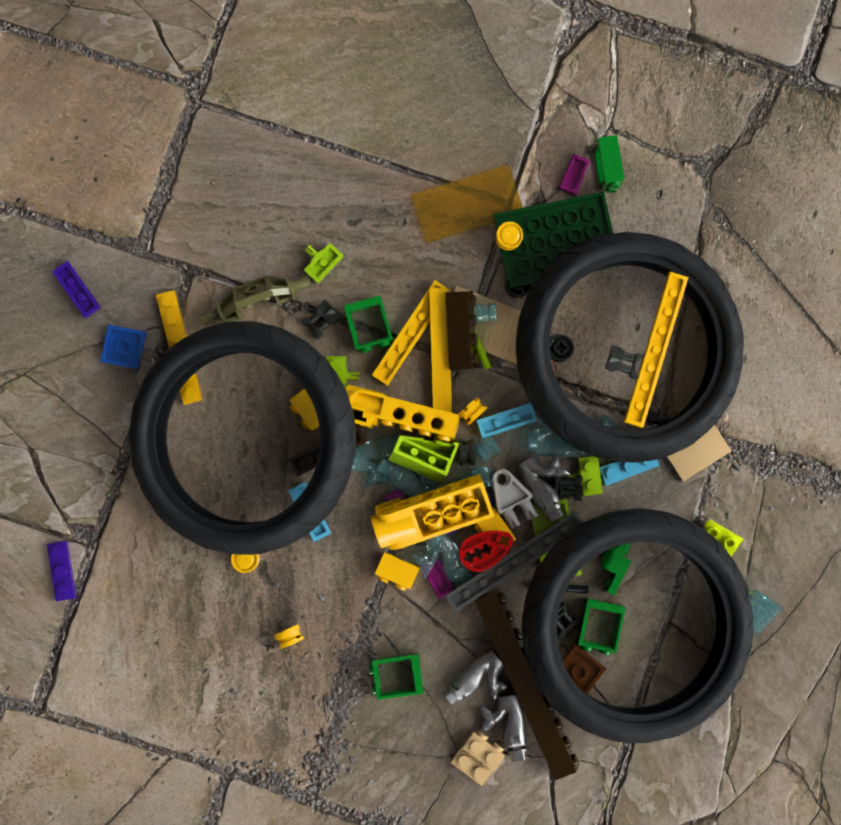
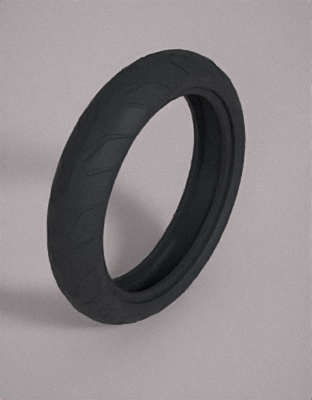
[516,232,744,463]
[129,321,356,555]
[522,508,753,743]

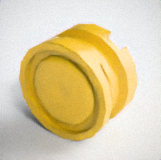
[495,222,523,251]
[458,397,488,426]
[231,554,259,573]
[274,624,305,650]

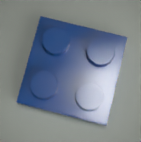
[100,324,147,370]

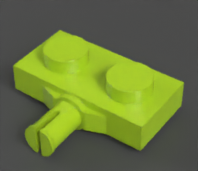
[304,243,344,284]
[326,356,359,389]
[567,456,603,496]

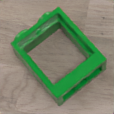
[593,135,625,193]
[344,295,393,354]
[576,598,626,655]
[369,652,424,700]

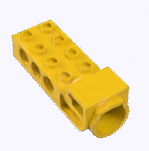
[346,384,460,442]
[371,474,495,550]

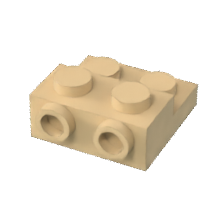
[450,730,505,786]

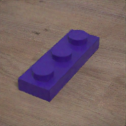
[52,261,102,319]
[47,541,77,602]

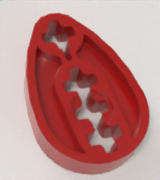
[459,531,513,572]

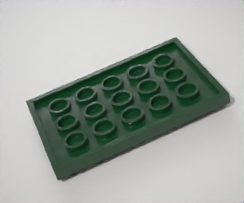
[493,192,619,289]

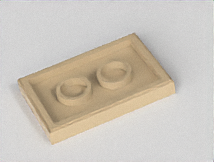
[667,425,731,482]

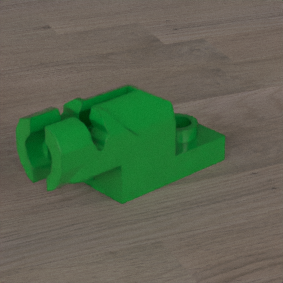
[600,543,632,595]

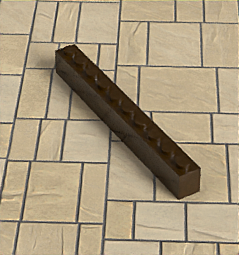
[474,588,580,781]

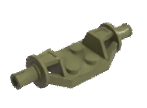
[200,275,312,326]

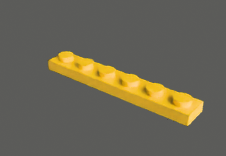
[372,280,451,386]
[156,290,203,405]

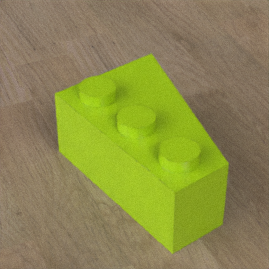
[388,435,459,484]

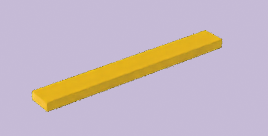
[623,271,688,428]
[429,288,453,442]

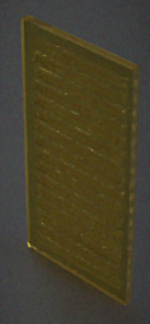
[412,165,523,243]

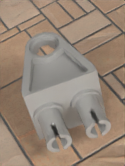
[491,469,538,530]

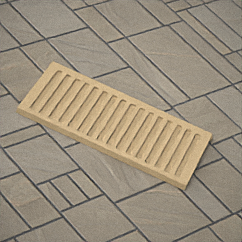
[454,286,521,364]

